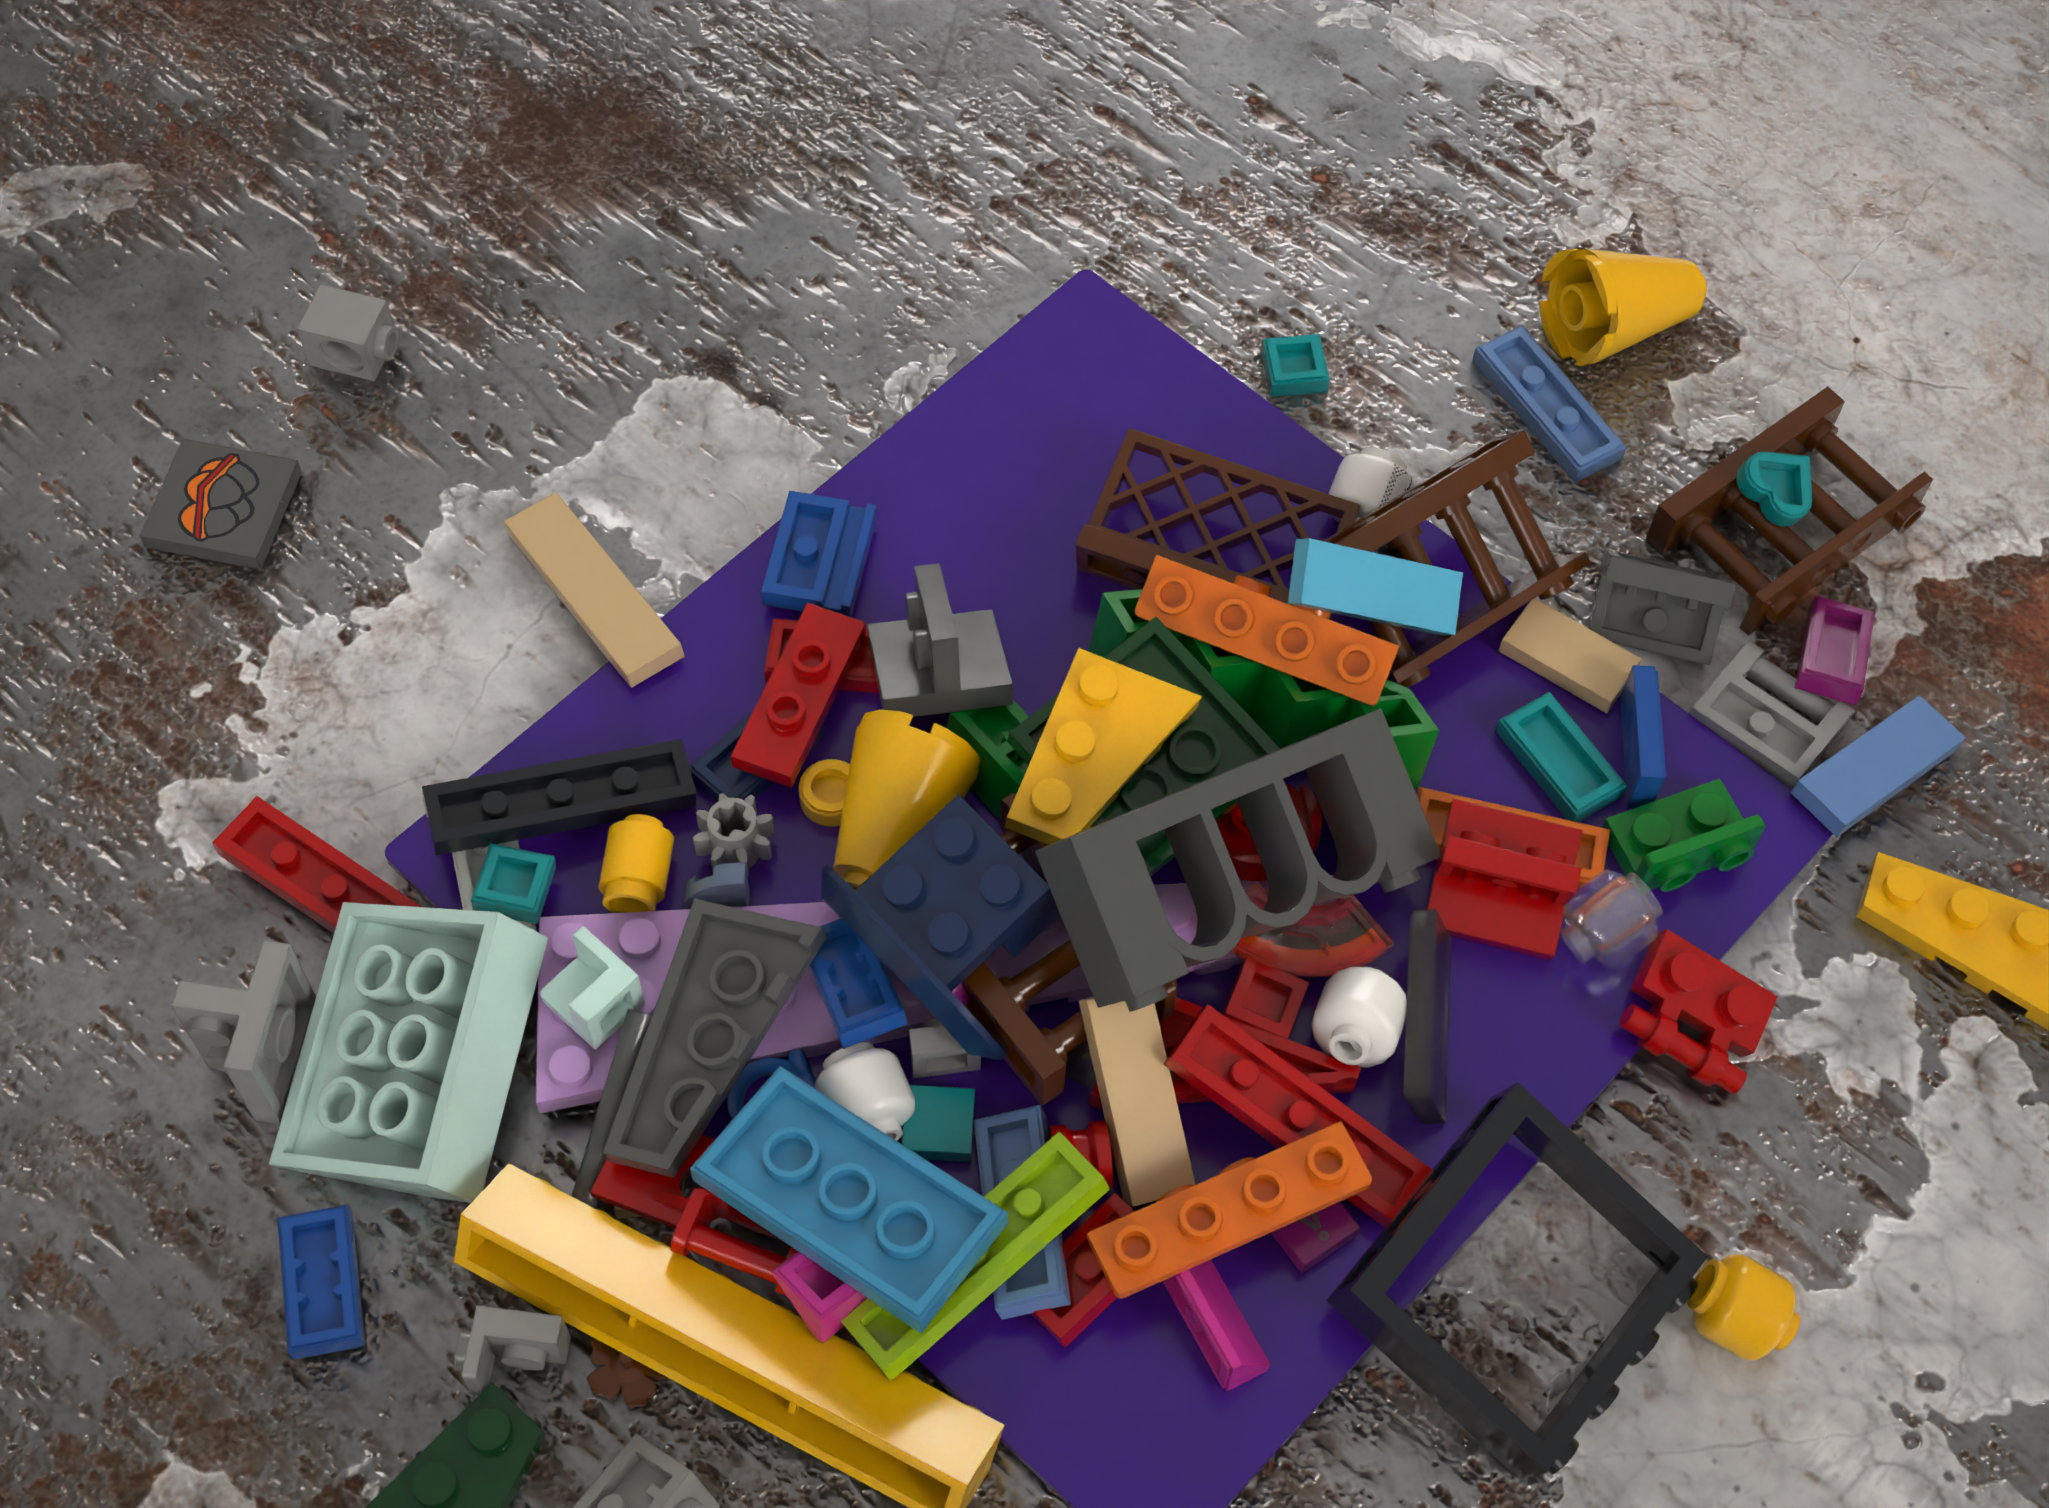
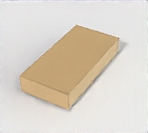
[1499,598,1642,714]

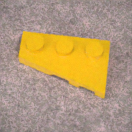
[1004,648,1202,845]

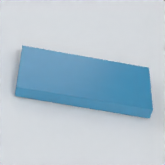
[690,1066,1008,1333]

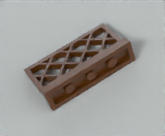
[1075,428,1361,606]

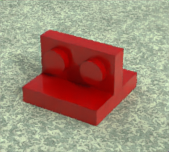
[1421,799,1583,961]

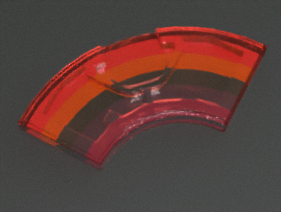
[1230,881,1395,977]

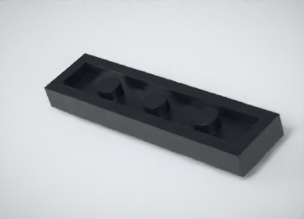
[422,739,697,856]

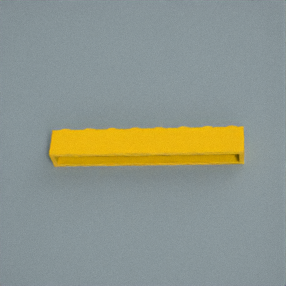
[454,1163,1005,1508]

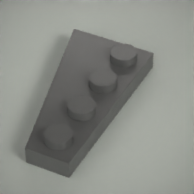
[603,899,827,1178]

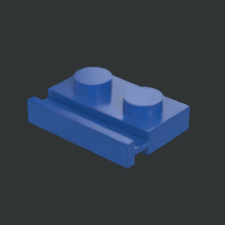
[761,490,877,617]

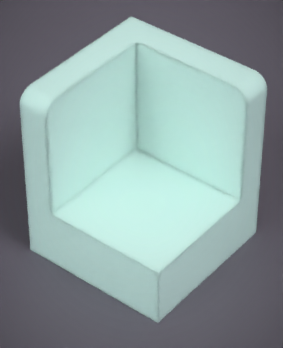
[540,926,645,1050]

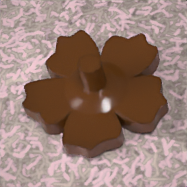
[586,1338,668,1409]

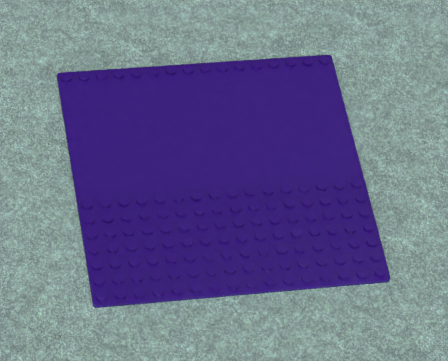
[385,270,1833,1508]

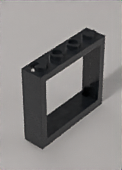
[1326,1082,1708,1479]

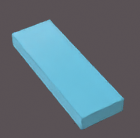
[1288,538,1463,636]

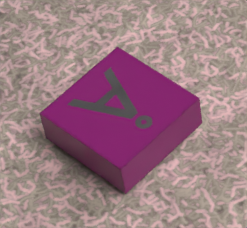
[1271,1202,1360,1274]

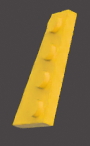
[1856,852,2049,1031]

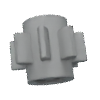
[693,793,775,876]

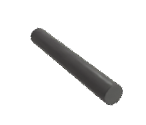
[571,1008,652,1209]

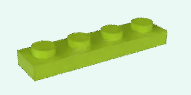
[841,1132,1110,1381]

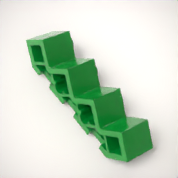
[1088,589,1439,789]

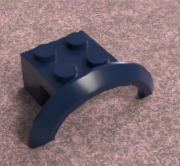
[821,794,1060,1060]

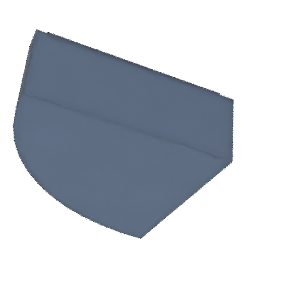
[683,862,750,909]

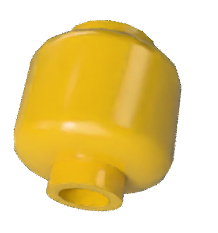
[1687,1254,1800,1360]

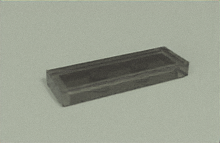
[1403,909,1452,1124]

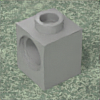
[297,284,399,382]

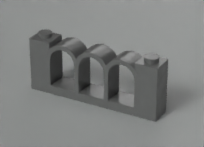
[1035,708,1441,1012]

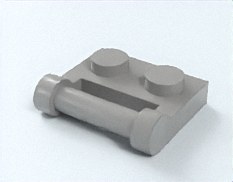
[1689,641,1856,790]

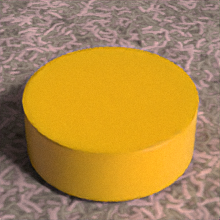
[799,759,850,827]

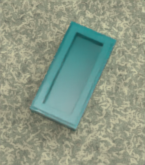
[1495,692,1627,822]

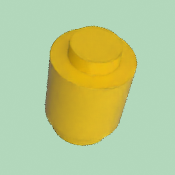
[598,814,674,913]

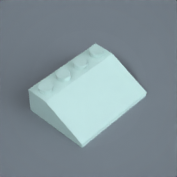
[269,902,548,1203]

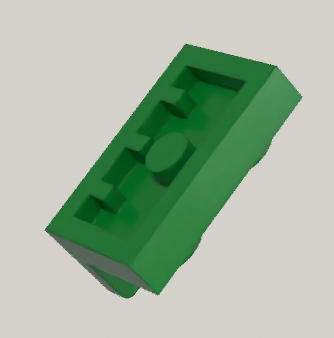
[1602,778,1766,895]

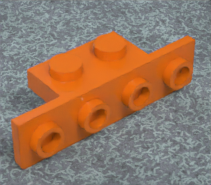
[1135,555,1399,706]
[1086,1121,1372,1299]

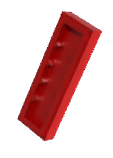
[731,603,866,788]

